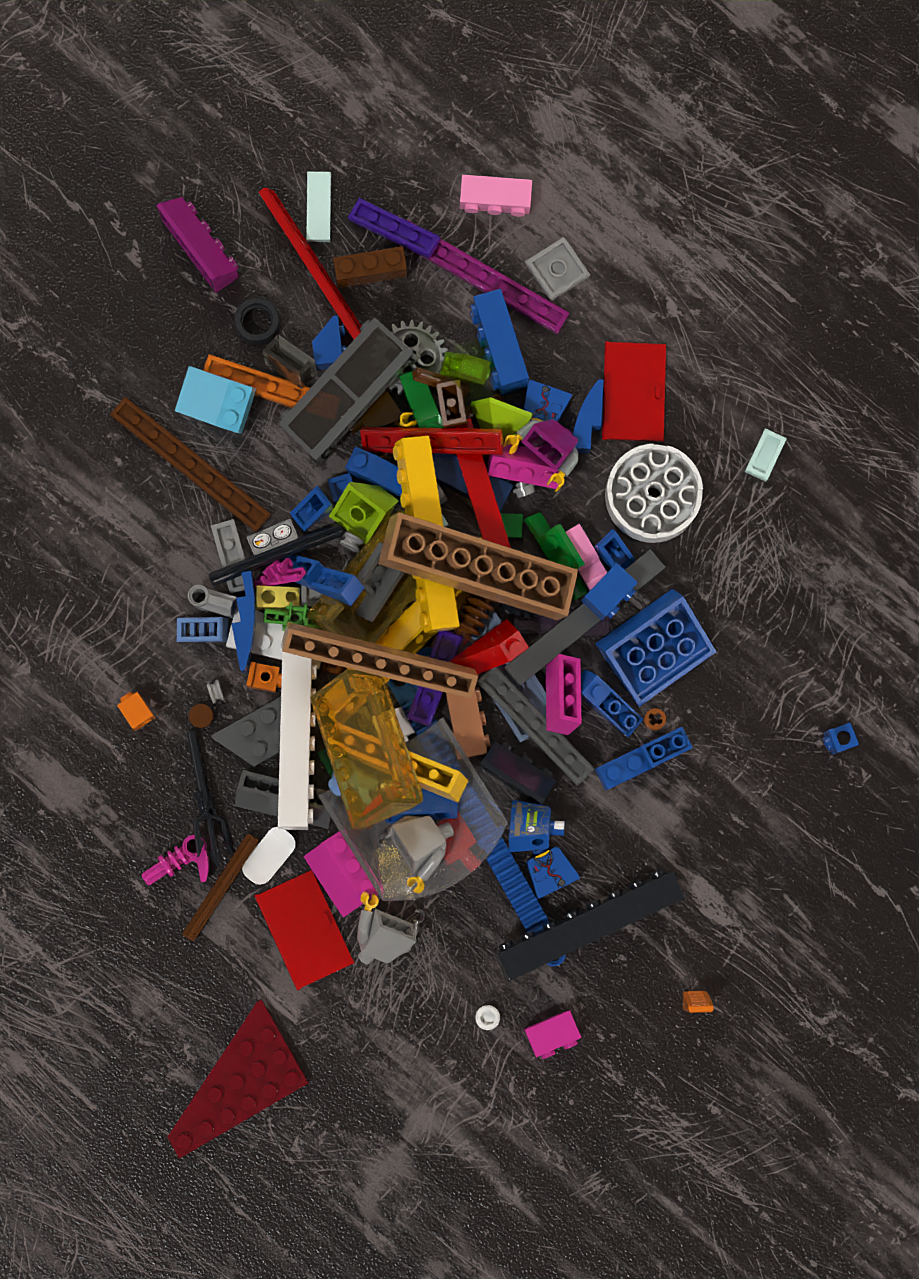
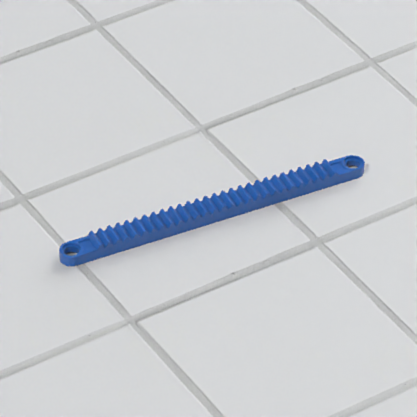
[388,679,566,966]

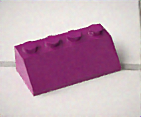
[156,197,239,293]

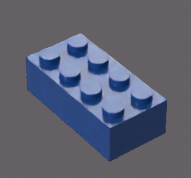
[470,289,529,396]

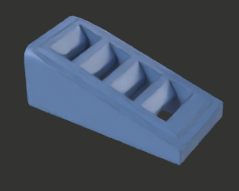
[177,617,228,642]

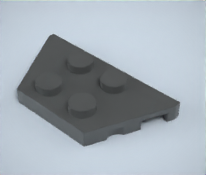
[211,697,281,767]

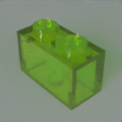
[440,352,491,385]

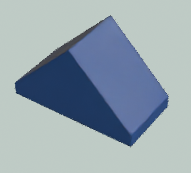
[290,486,333,532]
[594,529,636,570]

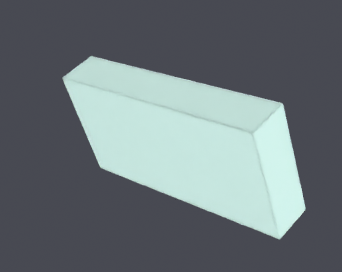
[745,429,787,482]

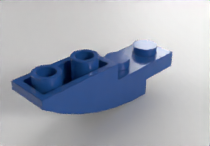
[595,727,693,791]

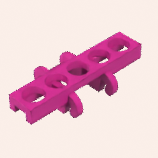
[254,558,306,588]

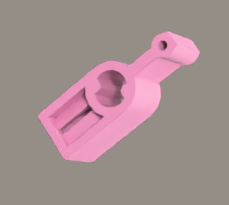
[566,524,608,590]

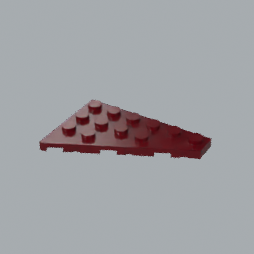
[167,999,309,1159]

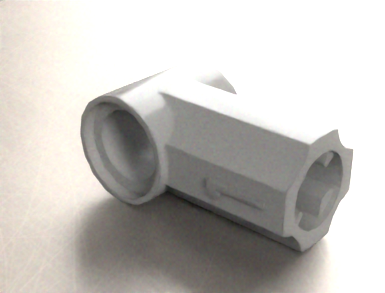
[188,585,238,618]

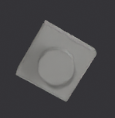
[300,585,325,606]

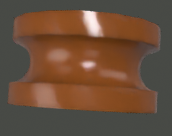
[644,708,666,731]

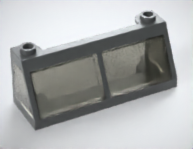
[279,317,419,464]

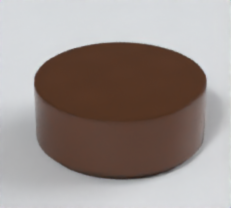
[189,704,214,729]

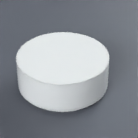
[475,1005,500,1030]

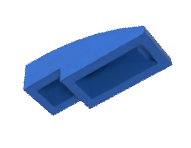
[573,379,603,454]

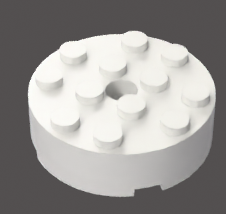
[605,444,703,543]

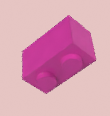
[524,1010,581,1059]

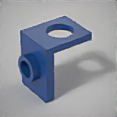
[823,723,859,755]

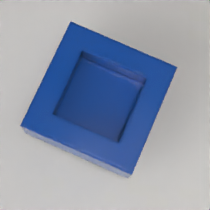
[327,473,353,504]

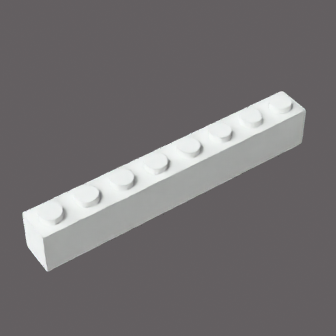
[278,633,317,830]

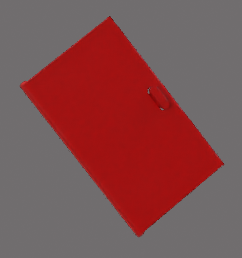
[602,341,666,442]
[255,870,354,990]

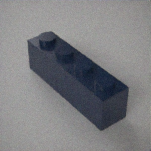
[432,453,513,513]

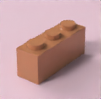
[445,687,491,760]

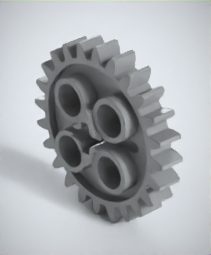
[372,320,449,396]

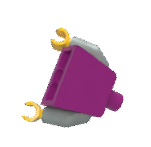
[503,419,579,492]

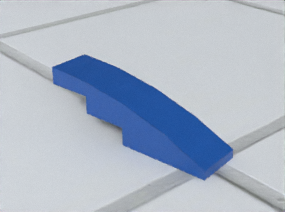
[231,571,256,673]

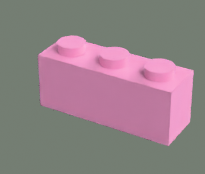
[460,175,532,217]

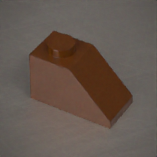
[436,379,467,428]

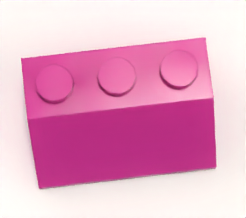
[304,829,384,918]

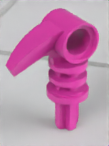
[142,835,209,885]

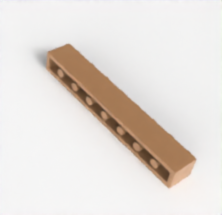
[281,622,478,699]

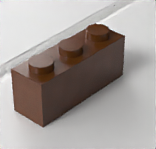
[333,246,407,288]

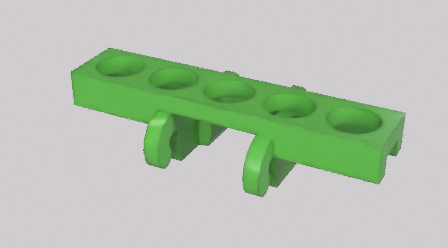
[263,602,327,631]

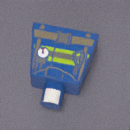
[509,800,565,852]

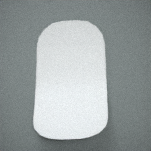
[242,827,295,885]

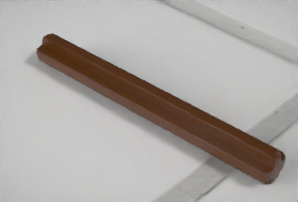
[182,834,258,941]

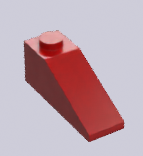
[449,619,529,674]

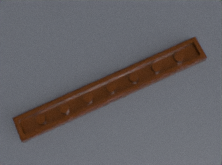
[110,397,272,533]

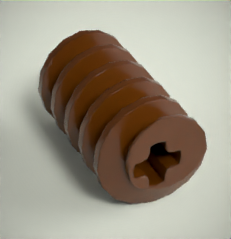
[453,593,499,643]

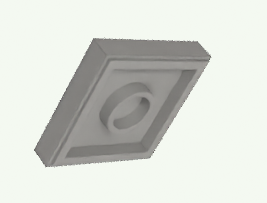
[525,237,590,301]

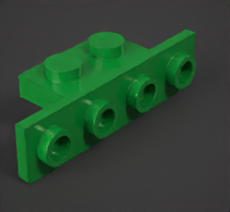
[525,513,589,600]

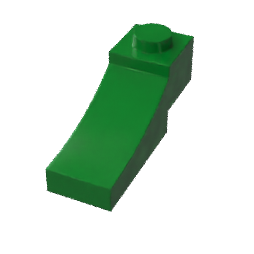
[398,367,444,428]

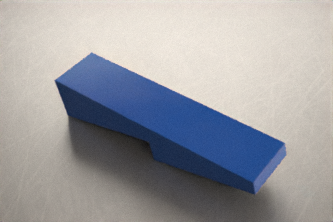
[282,555,365,606]

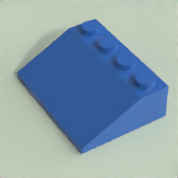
[595,589,716,707]

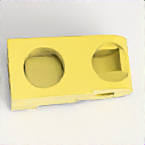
[256,586,300,610]

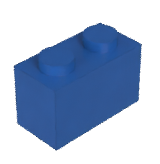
[582,563,638,620]

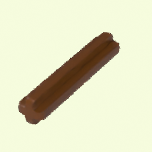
[412,367,471,396]

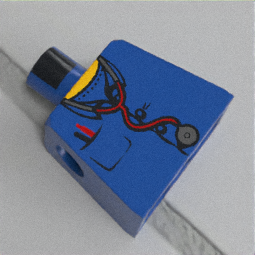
[524,380,572,422]
[526,846,580,899]

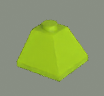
[470,397,533,443]
[329,482,399,545]

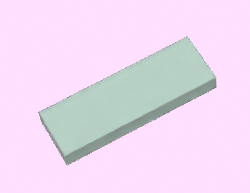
[307,172,331,242]

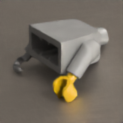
[377,815,454,894]
[357,891,425,964]

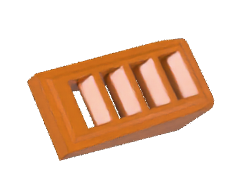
[683,991,713,1013]

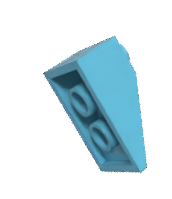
[175,366,257,433]

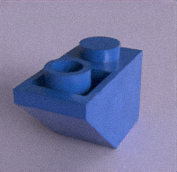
[312,316,346,370]

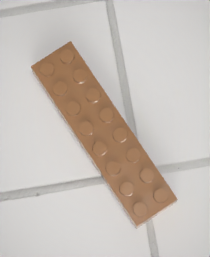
[378,512,578,620]

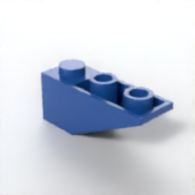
[581,670,643,737]

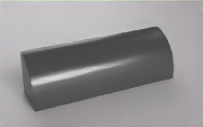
[235,770,336,829]

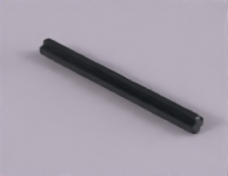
[209,523,343,586]

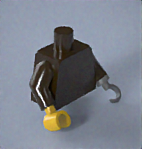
[349,362,417,435]

